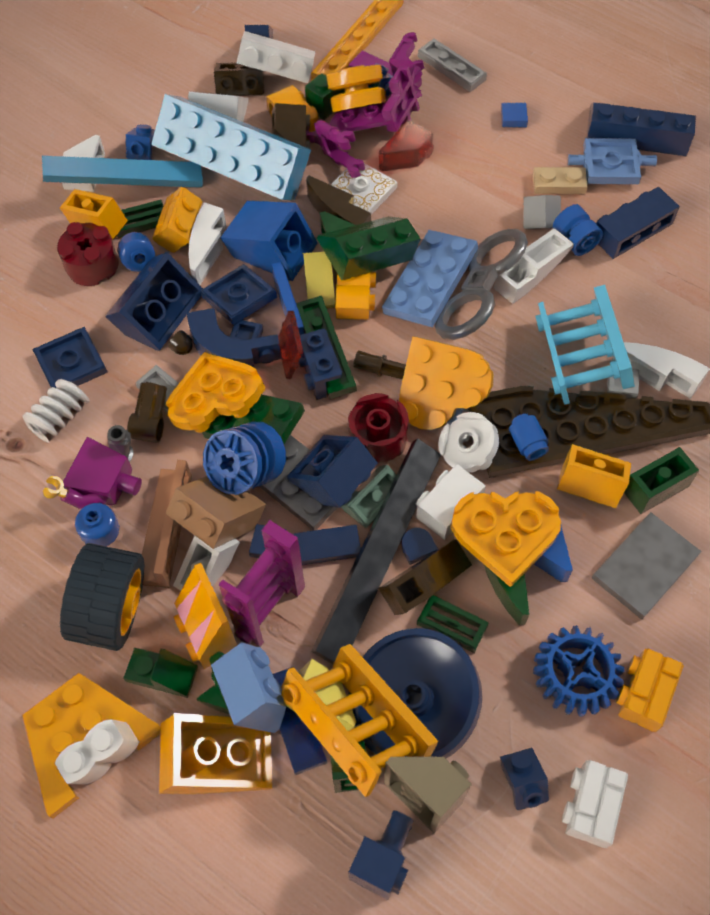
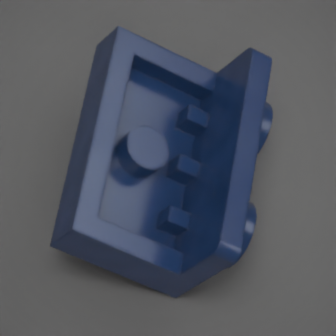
[295,329,342,400]

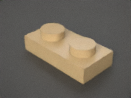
[533,167,588,194]

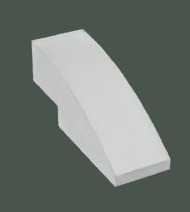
[189,202,226,285]
[493,228,574,304]
[611,342,710,399]

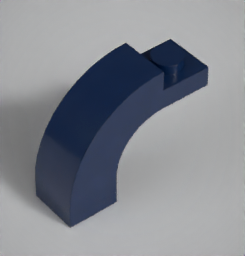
[187,308,281,368]

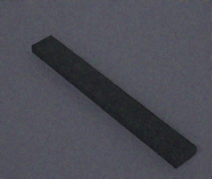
[311,438,441,665]

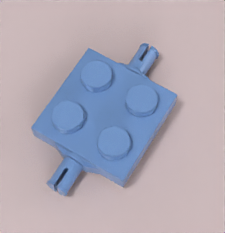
[567,138,657,184]

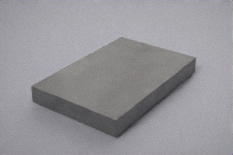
[592,512,702,619]

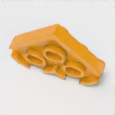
[399,336,494,430]
[166,352,266,433]
[451,491,561,587]

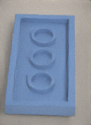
[382,230,478,327]

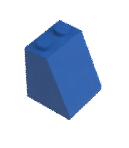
[220,201,318,281]

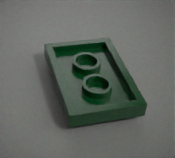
[202,394,305,444]

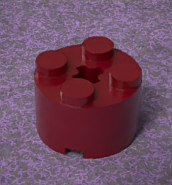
[57,222,119,286]
[348,393,409,463]

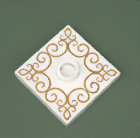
[331,163,397,215]

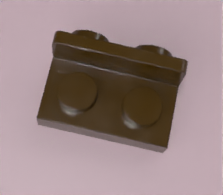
[214,62,265,95]

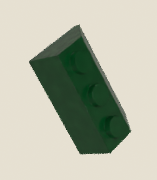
[317,216,421,280]

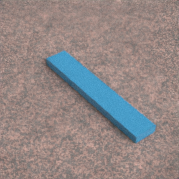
[42,156,203,188]

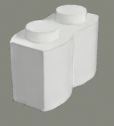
[55,719,139,784]

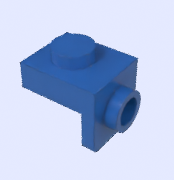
[126,124,155,160]

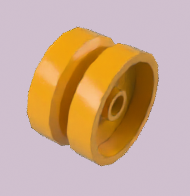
[326,65,387,112]

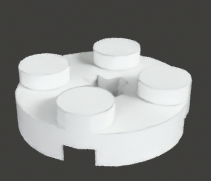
[438,412,499,473]

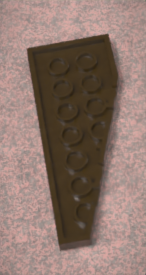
[468,386,710,478]

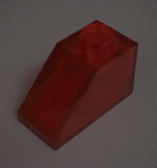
[379,120,434,171]

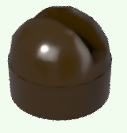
[168,330,193,355]

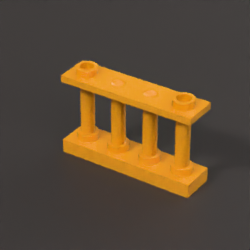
[281,644,438,797]

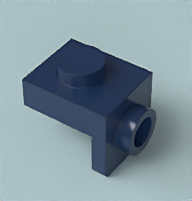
[500,748,549,810]

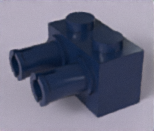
[348,810,414,900]

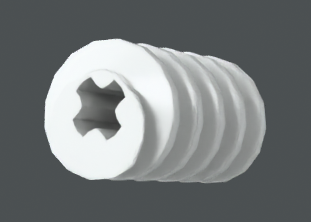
[23,379,89,443]

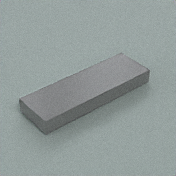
[418,38,487,92]

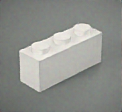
[237,31,315,83]

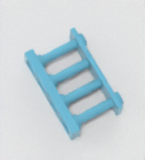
[535,284,635,405]

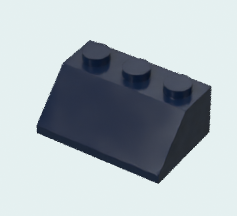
[105,252,203,351]

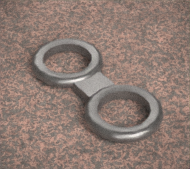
[435,229,528,340]

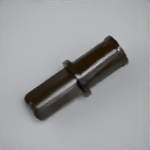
[353,350,406,380]

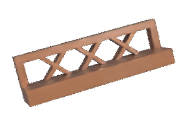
[142,459,192,588]

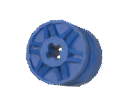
[203,422,286,495]

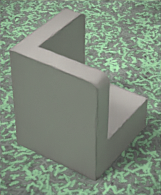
[524,195,561,229]

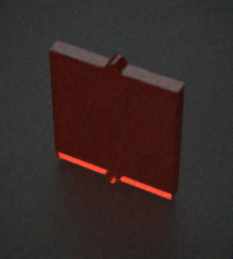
[278,311,303,379]

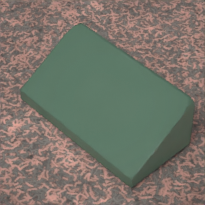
[341,464,396,528]

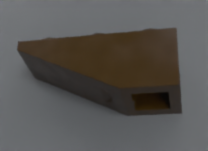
[378,539,472,615]

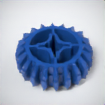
[533,625,625,717]

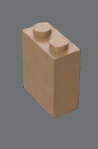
[165,476,266,549]

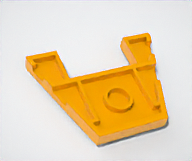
[22,673,161,819]

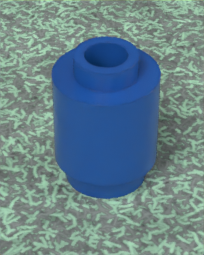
[509,414,549,461]

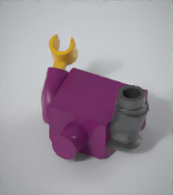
[43,425,142,510]

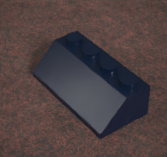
[587,102,696,156]

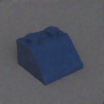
[286,435,378,508]

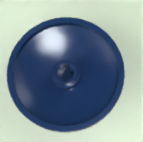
[349,628,482,759]

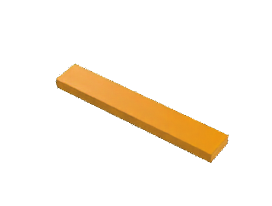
[310,0,403,80]

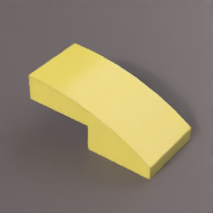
[303,251,336,309]

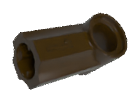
[127,382,167,443]

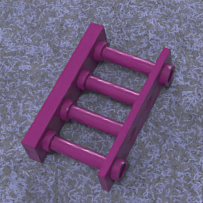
[219,520,305,647]

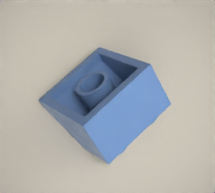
[211,642,286,733]

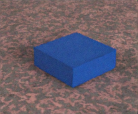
[501,103,528,127]

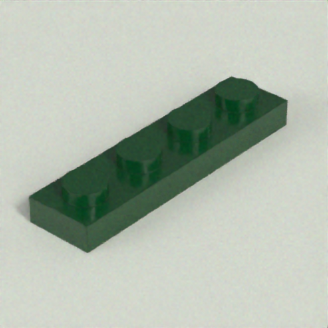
[296,295,357,399]

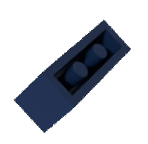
[596,186,680,259]

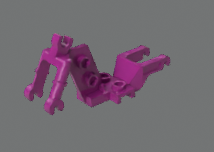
[306,32,425,178]

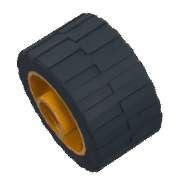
[60,543,145,651]

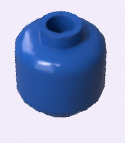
[117,232,156,272]
[75,503,120,546]

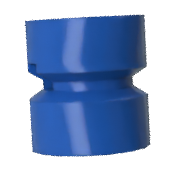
[553,204,603,256]

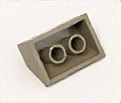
[384,757,472,834]

